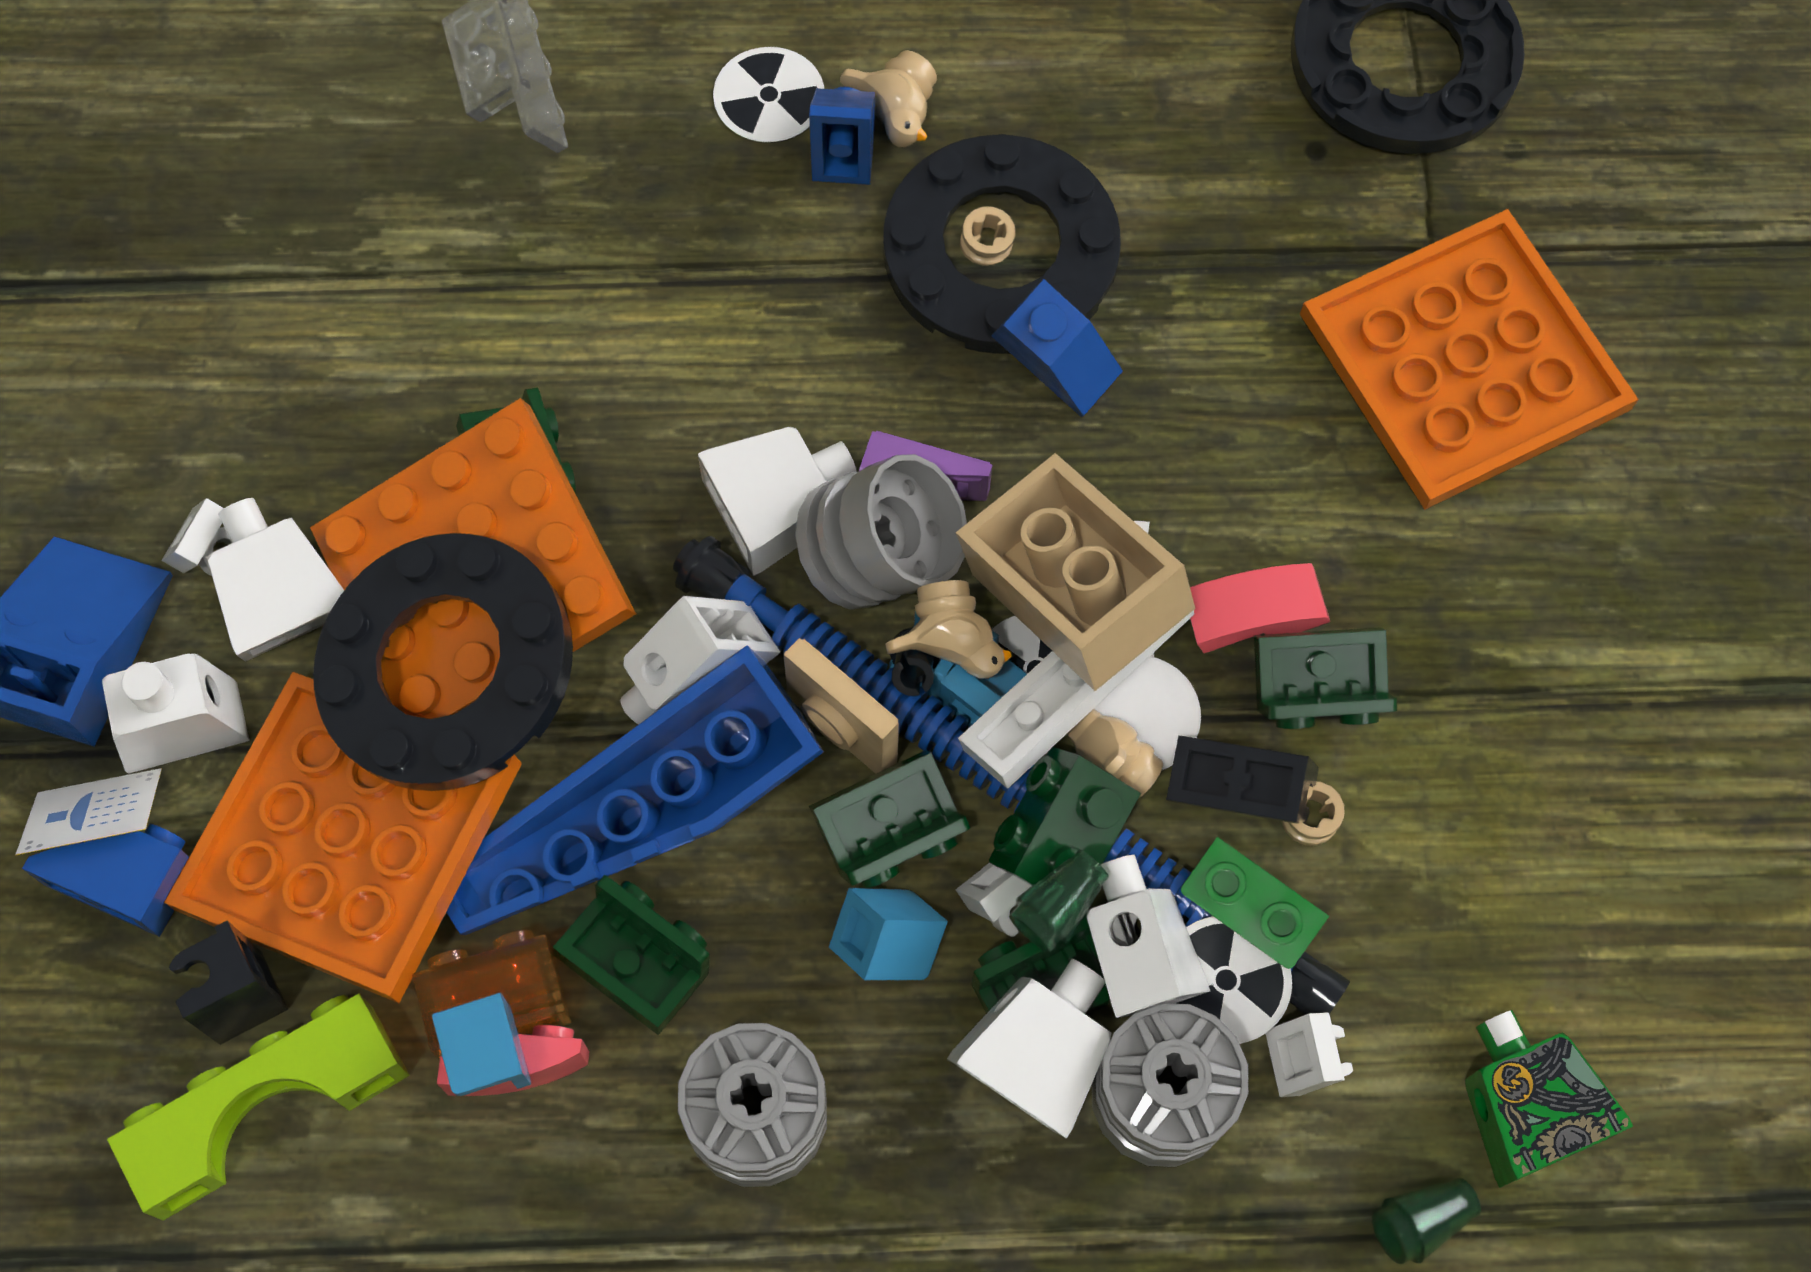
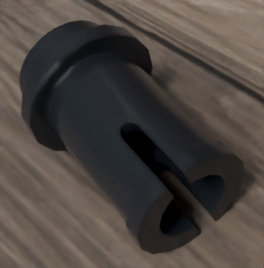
[890,627,940,696]

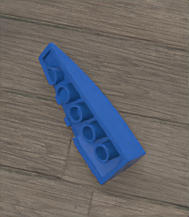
[446,645,824,936]

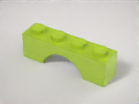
[107,993,410,1221]

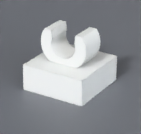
[161,498,232,576]
[956,863,1045,937]
[1266,1013,1353,1097]

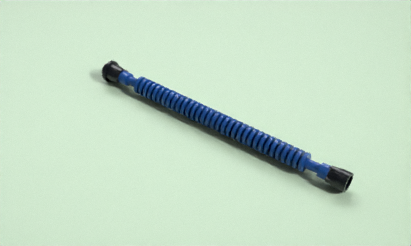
[673,536,1350,1015]

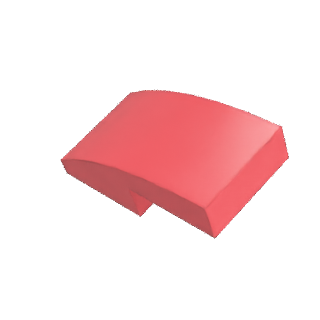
[1190,563,1330,654]
[437,1025,590,1096]

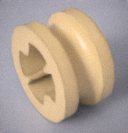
[960,207,1016,266]
[1281,781,1344,846]

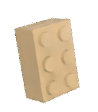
[956,453,1196,691]

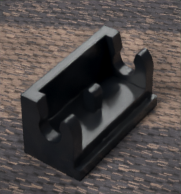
[1166,735,1319,824]
[169,920,289,1045]

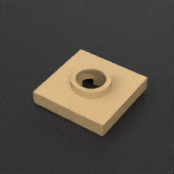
[783,638,899,774]

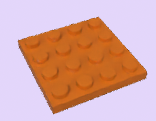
[1300,209,1639,510]
[310,398,636,719]
[164,672,522,1003]

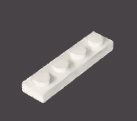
[958,610,1195,789]

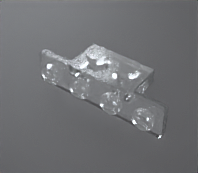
[442,0,568,153]

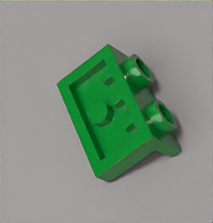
[1181,837,1329,969]

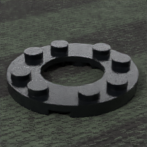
[1291,0,1525,154]
[883,134,1121,354]
[313,533,573,791]

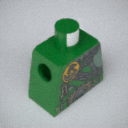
[1465,1010,1633,1188]

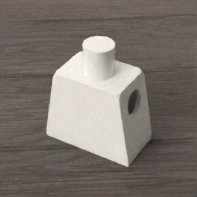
[698,427,857,576]
[207,498,344,662]
[620,596,780,725]
[102,654,249,774]
[1087,854,1210,1018]
[947,959,1112,1138]

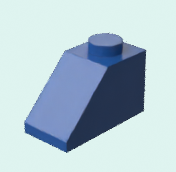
[809,87,875,185]
[992,279,1123,417]
[22,824,189,937]

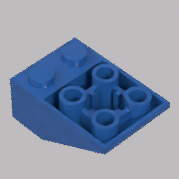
[0,537,173,747]

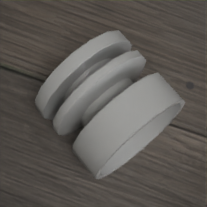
[795,454,967,609]
[1092,1003,1249,1167]
[678,1023,827,1187]

